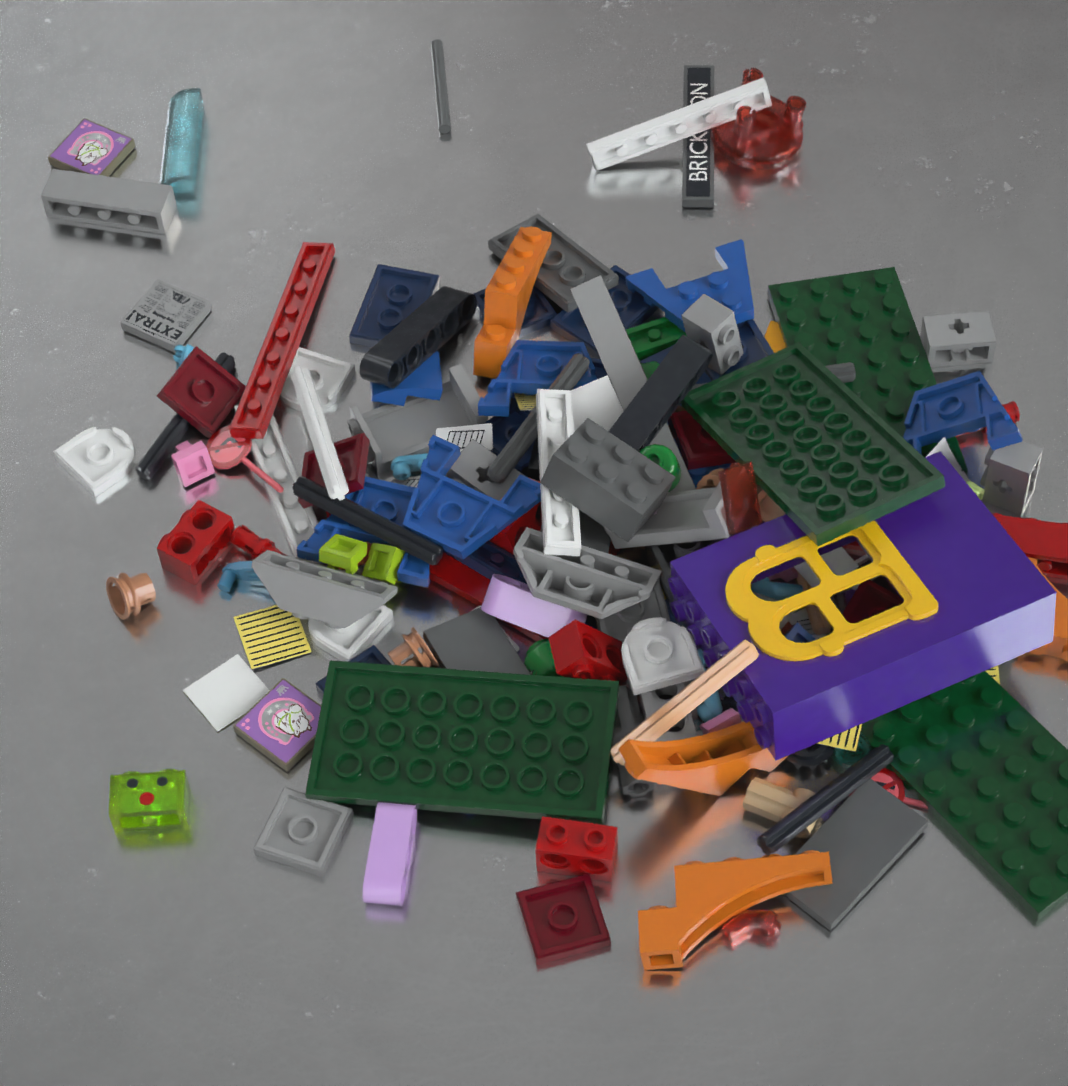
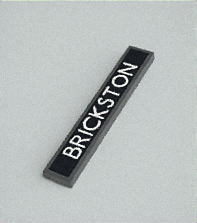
[682,65,714,207]

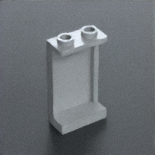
[347,364,489,474]
[604,467,752,549]

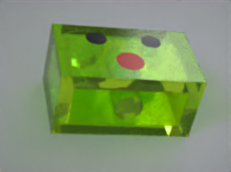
[109,769,190,832]

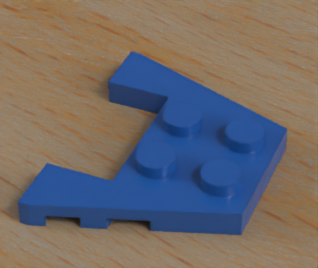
[625,239,754,332]
[478,340,597,417]
[903,371,1023,455]
[403,435,541,559]
[296,476,430,588]

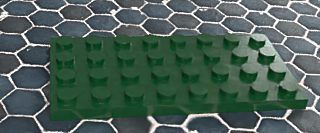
[767,267,968,475]
[681,342,945,546]
[305,660,620,824]
[859,671,1068,920]

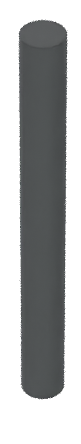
[431,39,451,134]

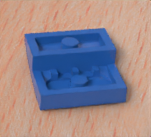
[370,352,443,406]

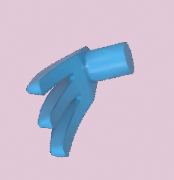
[217,561,261,592]

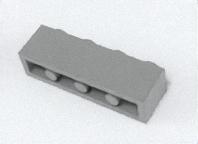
[41,169,177,235]

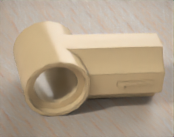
[743,777,817,839]

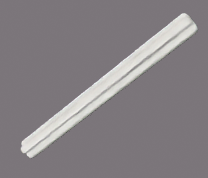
[290,366,349,501]

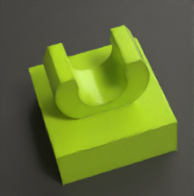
[319,534,367,575]
[362,542,405,585]

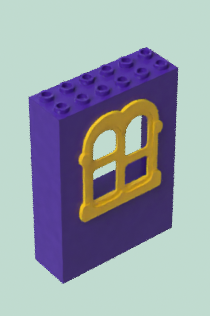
[668,451,1057,760]

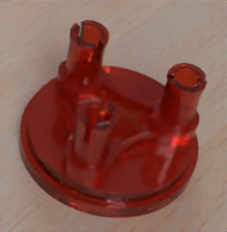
[710,68,806,170]

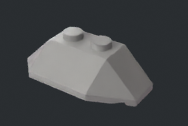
[513,527,662,619]
[252,550,398,629]

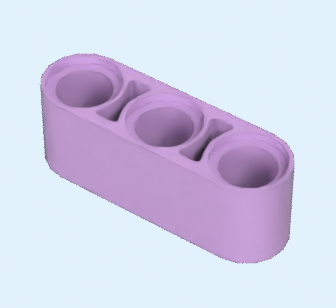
[481,574,588,638]
[363,802,417,906]

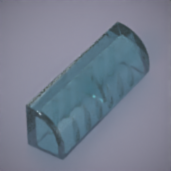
[159,88,205,200]

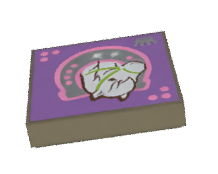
[48,118,135,176]
[233,678,321,772]

